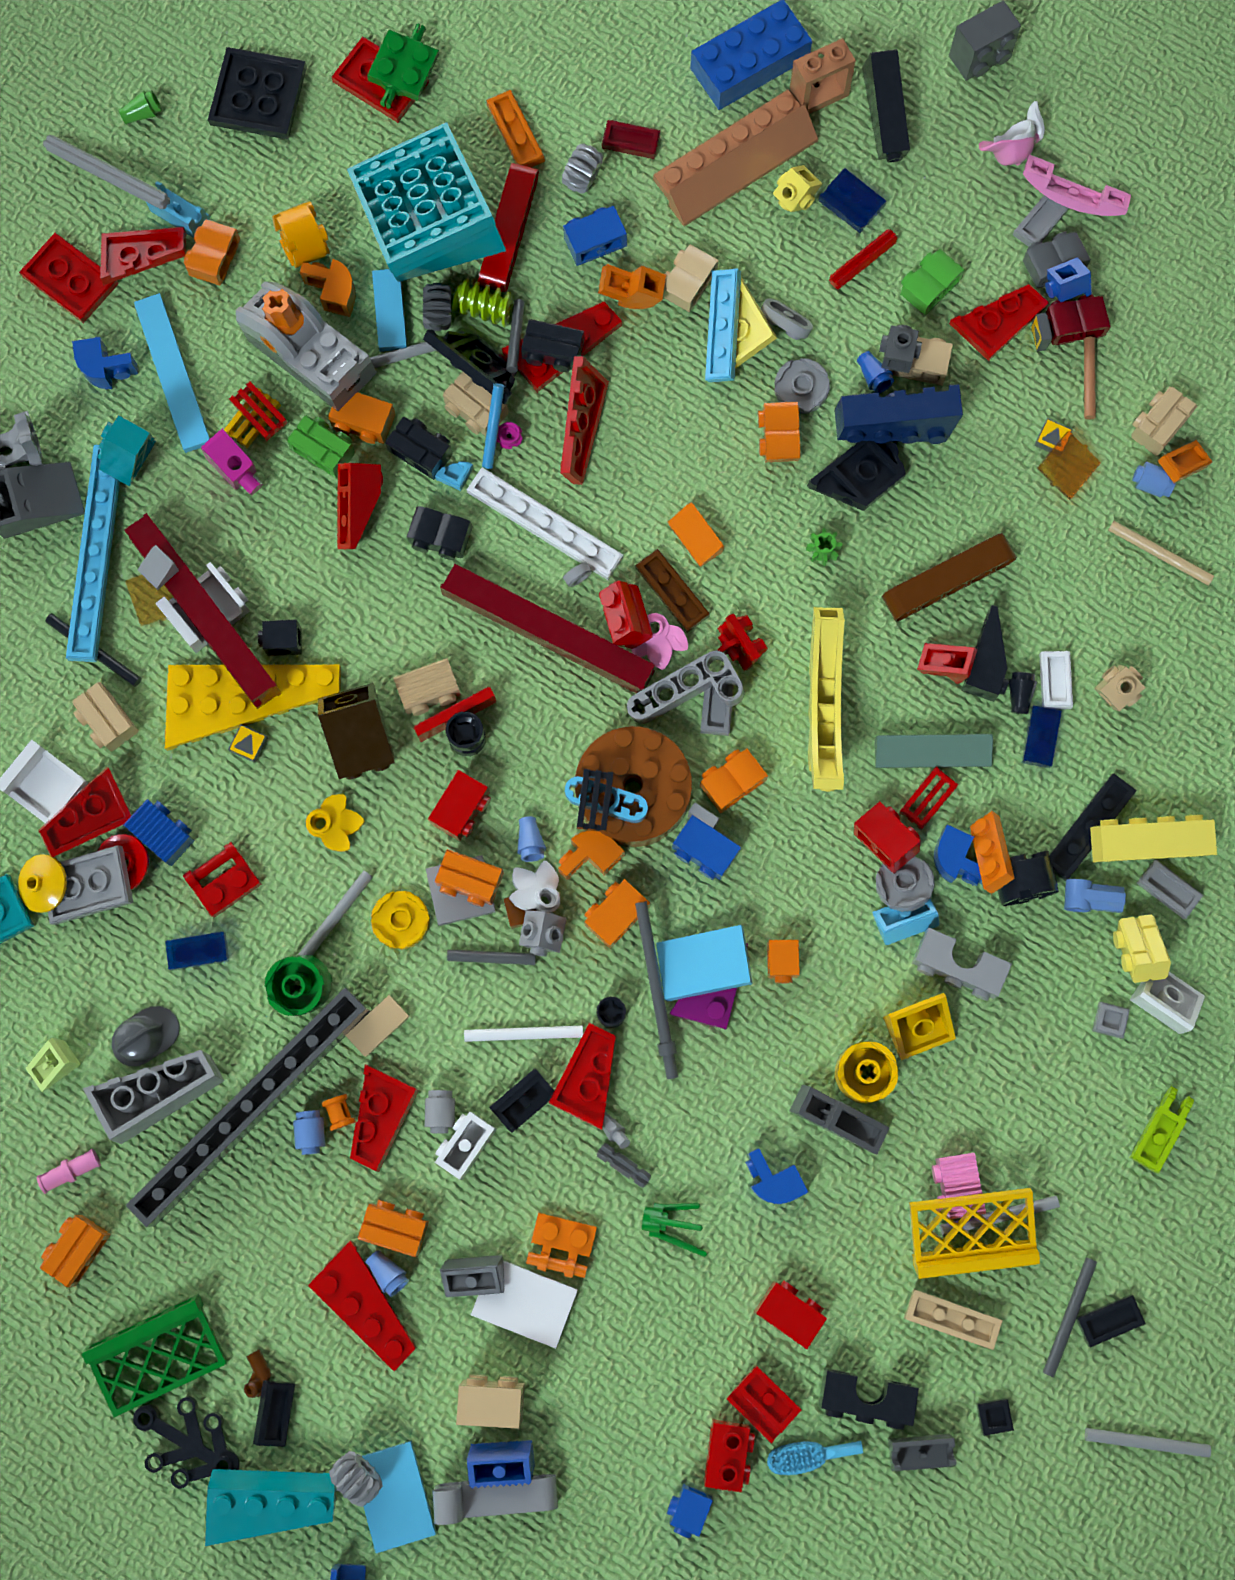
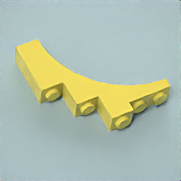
[808,607,845,792]

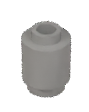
[424,1090,455,1133]

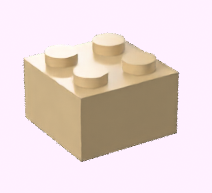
[456,1375,525,1429]

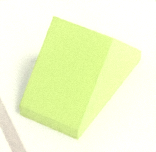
[26,1038,81,1092]

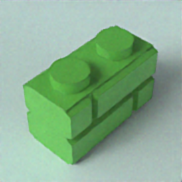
[287,415,355,478]

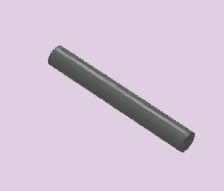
[506,299,525,373]
[447,949,536,965]

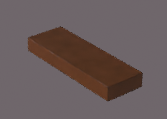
[635,549,710,633]

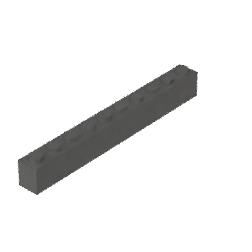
[126,988,370,1227]

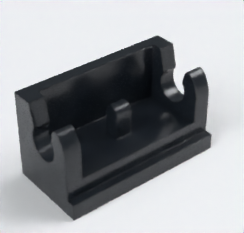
[489,1068,554,1133]

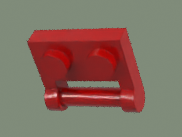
[183,841,262,918]

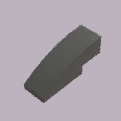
[789,1084,889,1155]

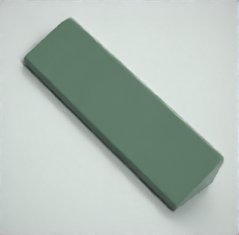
[874,734,993,768]

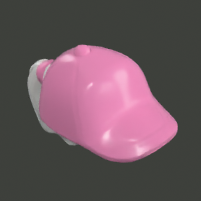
[979,101,1045,166]

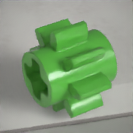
[806,528,843,566]

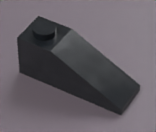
[961,605,1009,702]

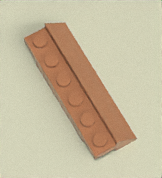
[653,90,818,227]

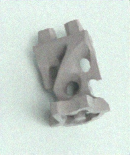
[0,411,42,470]

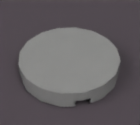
[774,358,830,414]
[875,856,934,912]

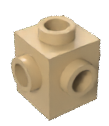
[1094,665,1146,711]

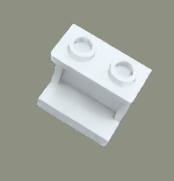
[155,562,250,653]
[0,740,89,824]

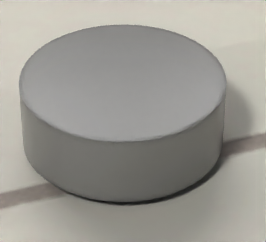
[563,562,592,587]

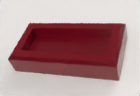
[602,120,661,159]

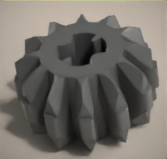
[423,283,452,331]

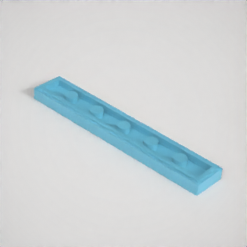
[134,293,210,453]

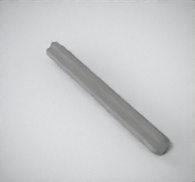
[43,135,170,209]

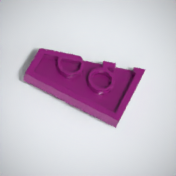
[669,943,748,1030]

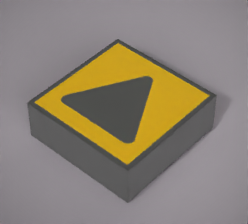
[1031,313,1052,352]
[1034,418,1073,457]
[228,724,268,763]

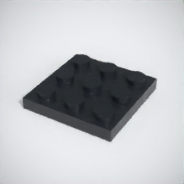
[208,47,307,140]

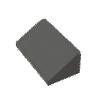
[440,1255,504,1297]

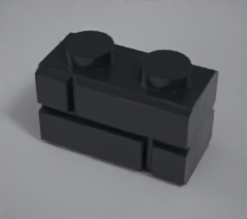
[521,319,585,372]
[385,416,453,480]

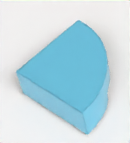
[435,461,473,491]

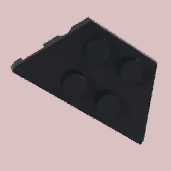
[423,329,517,405]
[807,441,906,511]

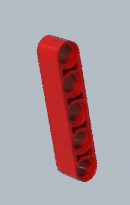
[478,163,539,293]

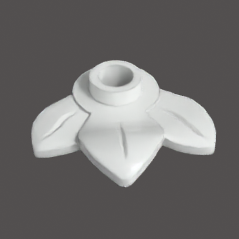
[509,861,560,913]

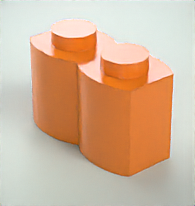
[184,219,240,286]
[758,402,800,463]
[700,748,768,813]

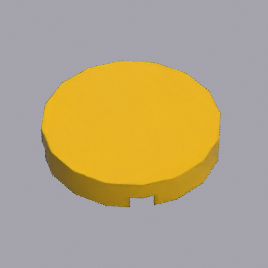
[371,891,430,950]

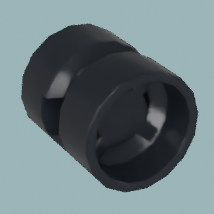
[445,711,486,757]

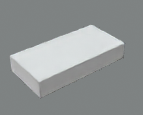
[1039,651,1073,710]

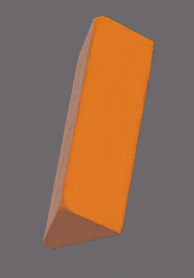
[668,502,724,567]

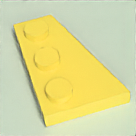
[735,277,777,369]

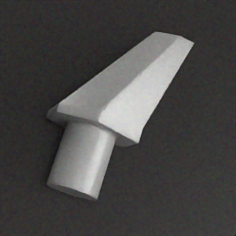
[603,1112,630,1149]

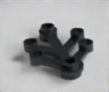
[133,1396,240,1489]

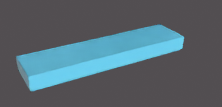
[705,268,741,382]

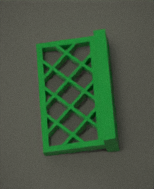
[81,1294,227,1418]

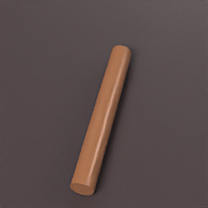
[1084,337,1096,420]

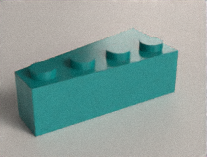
[205,1469,337,1546]

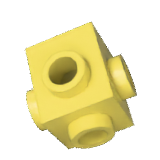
[773,165,823,212]

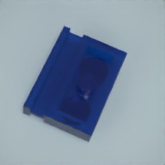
[818,168,887,233]

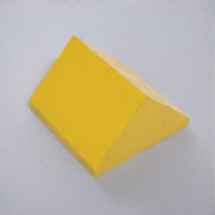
[883,993,956,1060]

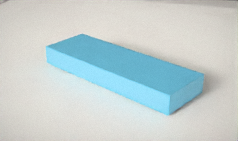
[372,269,407,352]

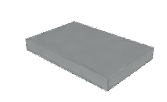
[48,845,133,925]

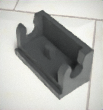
[888,1434,956,1472]

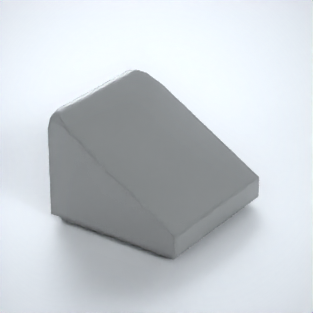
[137,545,179,590]

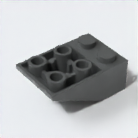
[0,462,85,539]

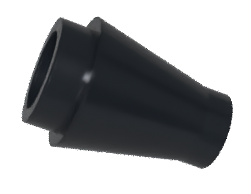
[1009,672,1037,714]

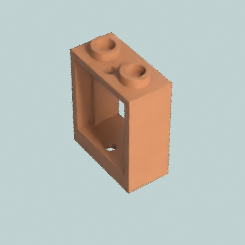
[789,38,856,114]

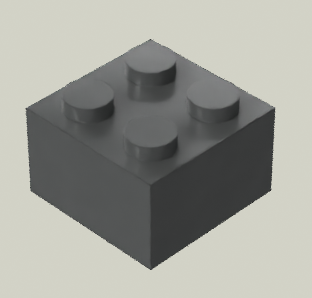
[949,0,1021,81]

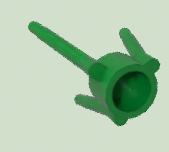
[641,1203,707,1257]

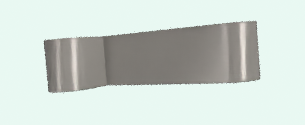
[627,651,745,724]
[432,1474,558,1525]

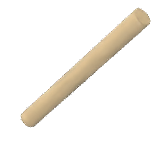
[1108,521,1214,586]

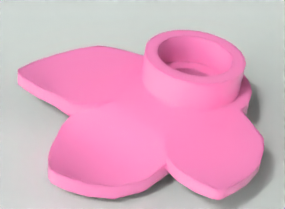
[631,613,688,670]

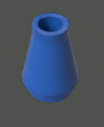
[857,351,894,393]

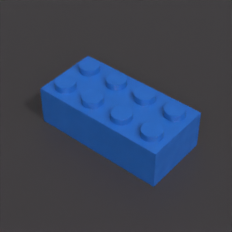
[690,0,812,110]

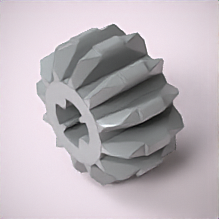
[562,144,603,194]
[329,1451,383,1507]

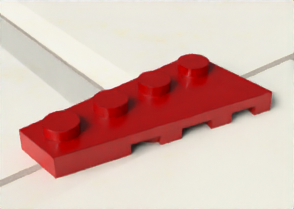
[502,301,622,393]
[560,356,609,485]
[308,1240,417,1372]

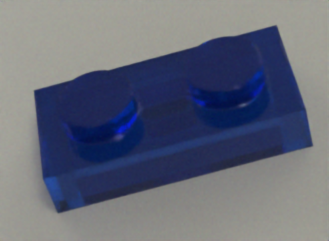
[1021,705,1062,769]
[165,931,229,971]

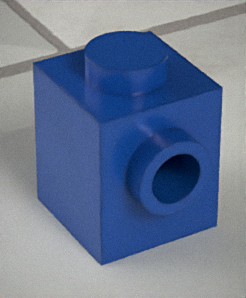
[666,1484,713,1538]

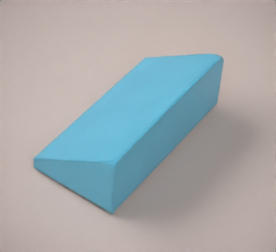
[872,899,939,945]

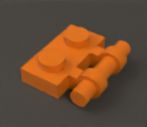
[526,1213,597,1278]

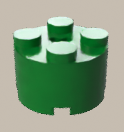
[265,955,332,1016]

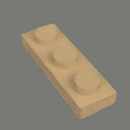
[904,1289,1003,1350]

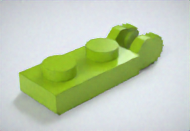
[1129,1086,1195,1173]

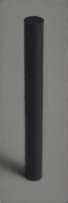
[45,613,142,687]

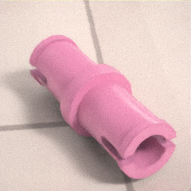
[36,1149,101,1194]

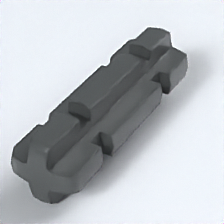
[597,1143,651,1188]

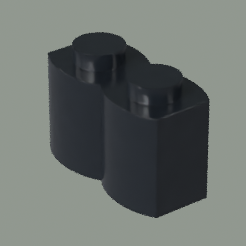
[406,506,473,560]

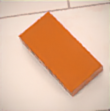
[1158,440,1213,483]

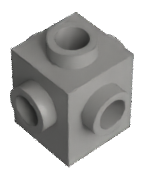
[519,910,567,957]

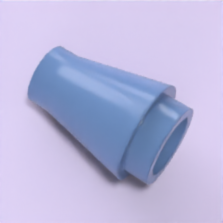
[517,816,546,862]
[366,1250,409,1297]

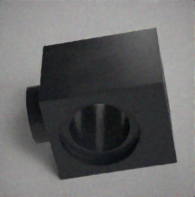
[258,620,302,656]

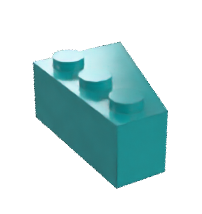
[97,415,156,486]

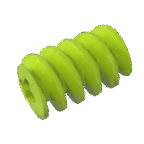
[452,278,514,328]

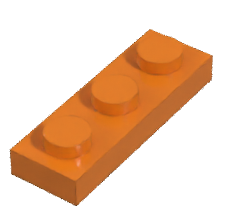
[970,811,1015,894]

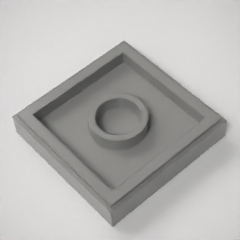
[426,855,496,926]

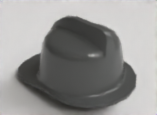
[112,1006,179,1066]

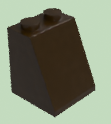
[318,683,395,780]

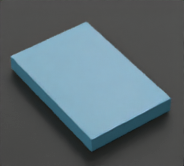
[656,925,753,1002]
[362,1440,437,1553]

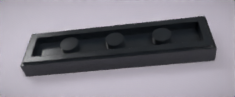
[1049,773,1137,882]

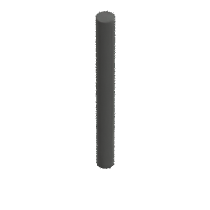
[1042,1257,1097,1378]

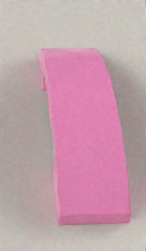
[1023,154,1131,216]

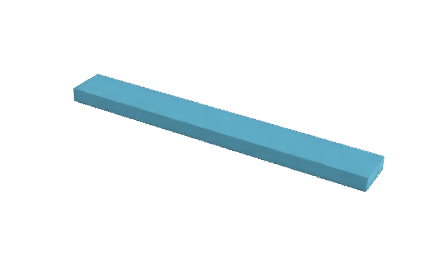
[66,445,120,662]

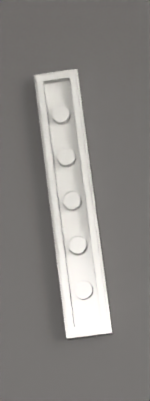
[467,467,623,580]

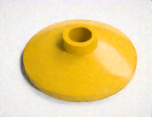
[18,854,67,913]

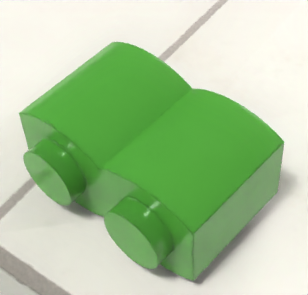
[900,249,965,315]

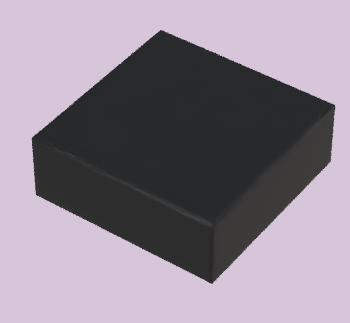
[976,1398,1014,1436]

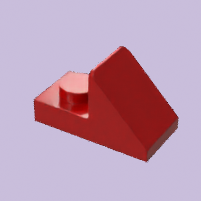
[917,643,977,684]

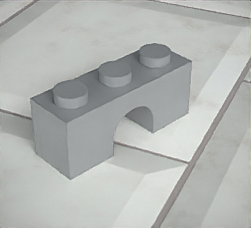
[912,928,1012,1001]

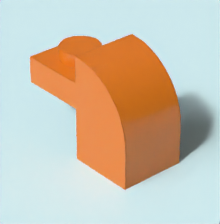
[300,259,356,317]
[598,264,666,309]
[558,831,625,880]

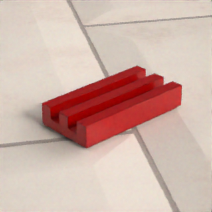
[229,381,288,441]
[899,767,959,830]

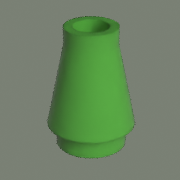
[119,90,162,125]

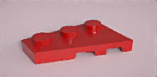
[100,227,186,285]
[38,767,131,857]
[549,1023,616,1131]
[350,1064,419,1172]

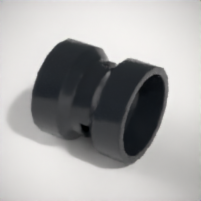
[596,996,626,1028]

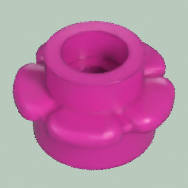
[497,422,523,449]

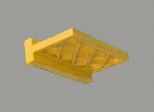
[909,1188,1040,1279]

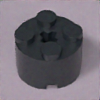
[997,851,1059,906]

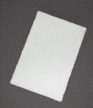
[471,1260,578,1349]

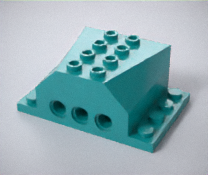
[347,122,506,282]

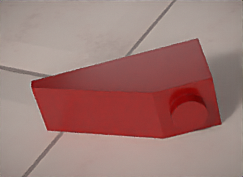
[337,463,383,550]

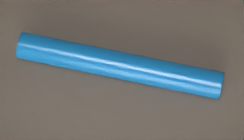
[482,384,505,469]

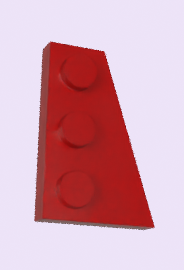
[949,284,1049,361]

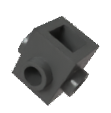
[879,325,922,373]

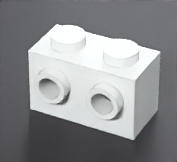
[435,1112,497,1180]

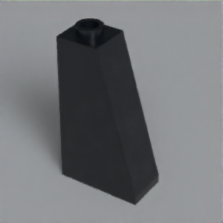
[862,49,910,163]

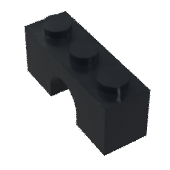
[819,1368,919,1430]

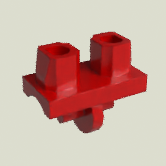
[717,613,768,671]

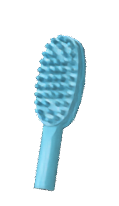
[767,1441,863,1475]

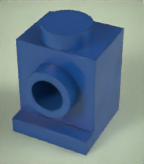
[1045,257,1091,302]

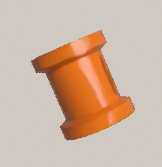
[321,1094,356,1131]

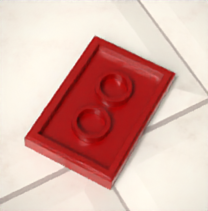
[331,36,429,123]
[19,232,119,324]

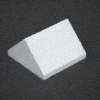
[1130,972,1205,1034]

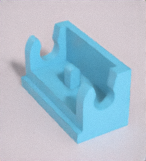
[146,181,210,238]

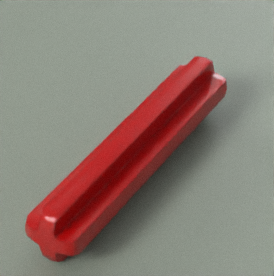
[829,229,898,289]

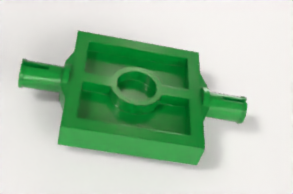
[367,23,439,109]

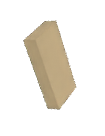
[345,995,410,1058]

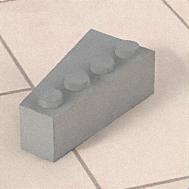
[83,1050,225,1144]

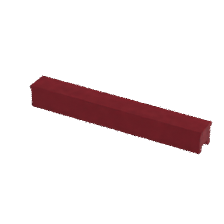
[124,513,281,709]
[440,564,655,693]

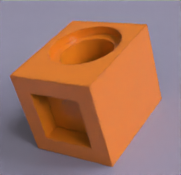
[767,940,800,984]

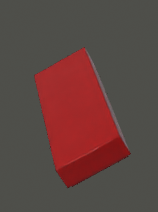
[413,687,497,742]

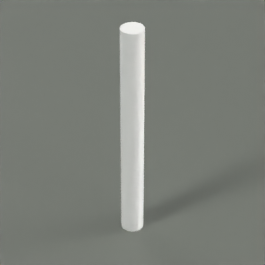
[464,1025,583,1042]

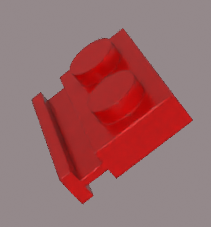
[726,1365,802,1444]

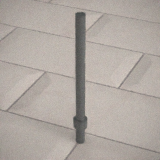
[635,901,678,1079]

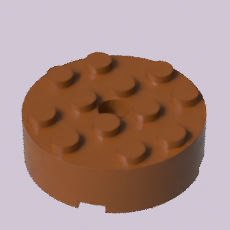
[575,726,692,847]

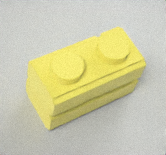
[1113,914,1171,983]

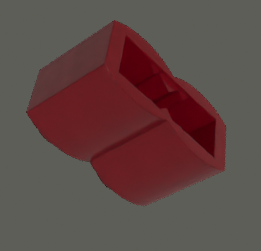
[1045,294,1111,345]

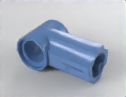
[1064,879,1126,913]

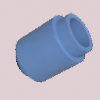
[1132,461,1176,498]
[293,1110,325,1155]

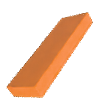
[486,90,545,167]

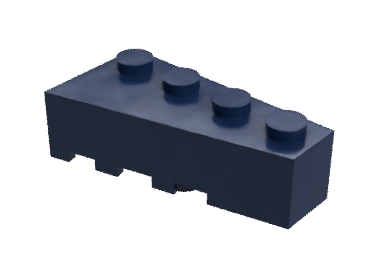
[834,384,963,444]

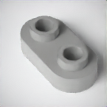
[761,298,813,340]

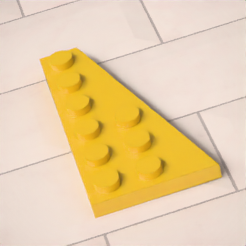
[165,664,341,751]

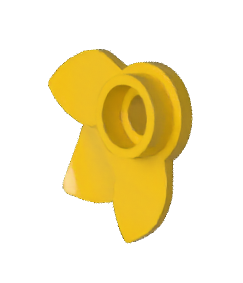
[306,794,365,852]

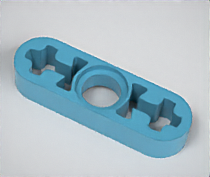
[565,776,648,823]

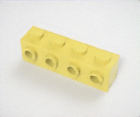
[1090,815,1217,863]

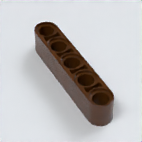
[881,533,1017,622]

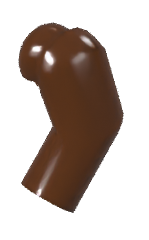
[244,1349,271,1398]

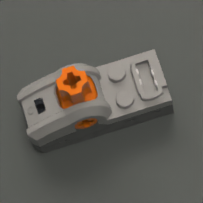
[236,282,377,411]

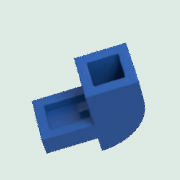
[72,337,138,389]
[934,825,983,886]
[745,1148,809,1204]

